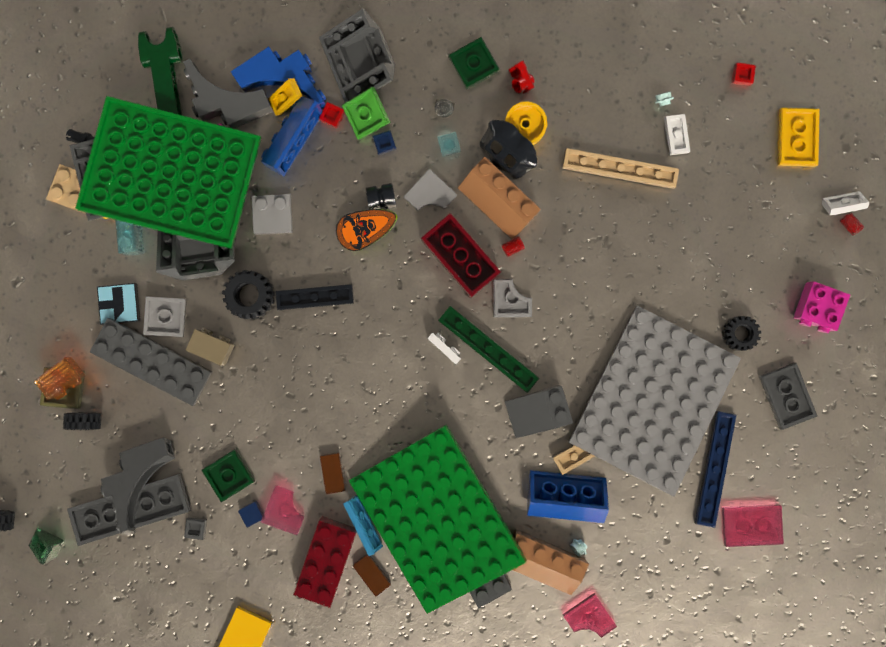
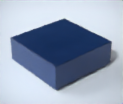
[372,130,396,155]
[238,501,265,528]

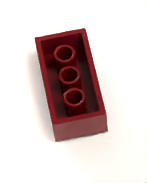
[421,213,501,298]
[293,516,357,608]

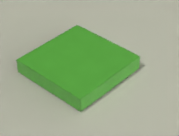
[342,87,391,140]

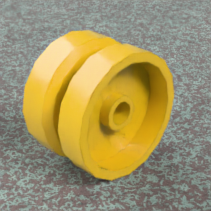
[505,101,547,146]

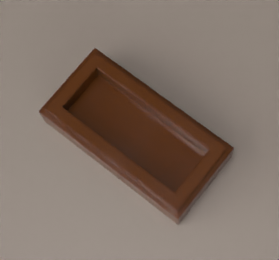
[320,452,346,494]
[353,554,391,597]

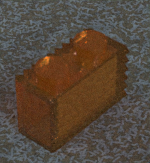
[34,357,85,400]

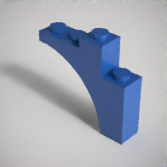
[231,47,326,109]

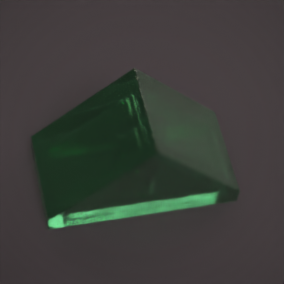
[28,528,65,564]

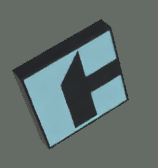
[97,283,140,325]

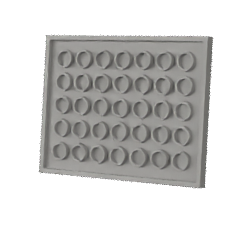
[568,306,741,497]

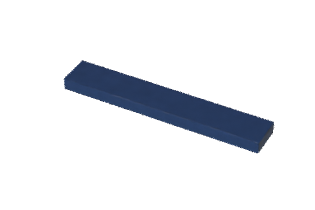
[695,411,737,528]

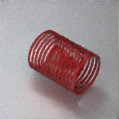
[840,212,864,236]
[502,236,525,257]

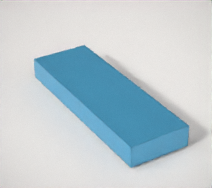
[343,495,383,556]

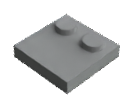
[252,194,293,235]
[143,296,186,337]

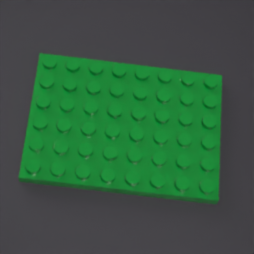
[75,96,261,249]
[349,424,527,614]

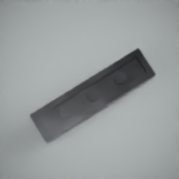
[275,284,354,311]

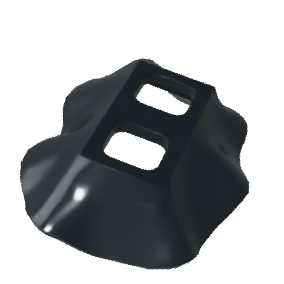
[480,120,537,179]

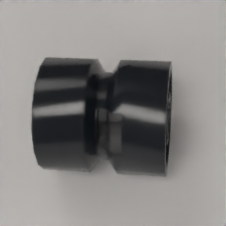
[366,183,397,209]

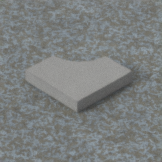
[404,169,457,210]
[493,279,532,318]

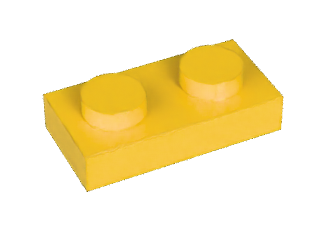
[268,78,302,116]

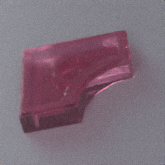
[261,485,304,535]
[563,593,617,638]

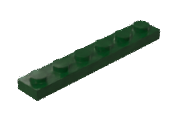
[438,306,540,393]

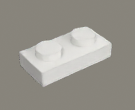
[664,114,690,156]
[822,191,869,215]
[428,333,461,364]

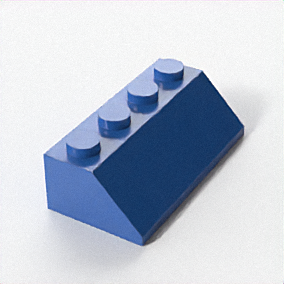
[261,96,322,177]
[527,470,609,523]

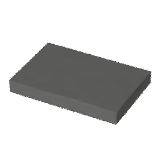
[759,363,817,430]

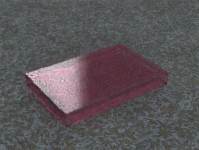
[722,504,784,547]

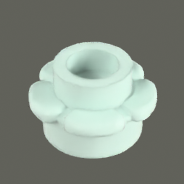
[655,92,674,106]
[570,539,587,557]

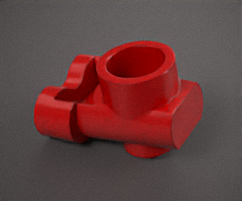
[508,60,535,94]

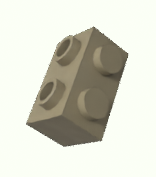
[185,327,235,366]

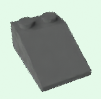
[504,385,573,438]

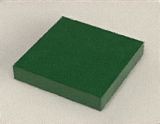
[448,37,500,89]
[201,449,255,503]

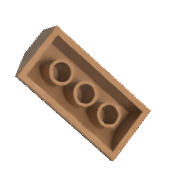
[458,157,541,239]
[512,529,589,595]

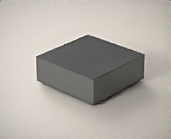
[184,517,207,540]

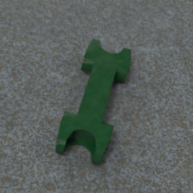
[138,27,183,115]

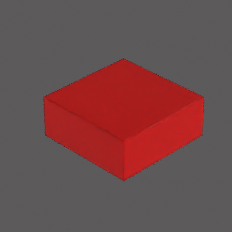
[732,62,756,86]
[319,102,345,128]

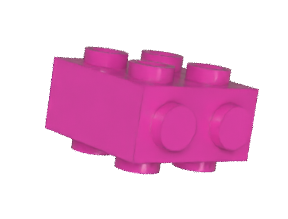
[793,281,850,334]

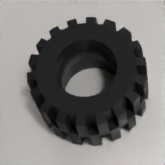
[222,270,275,319]

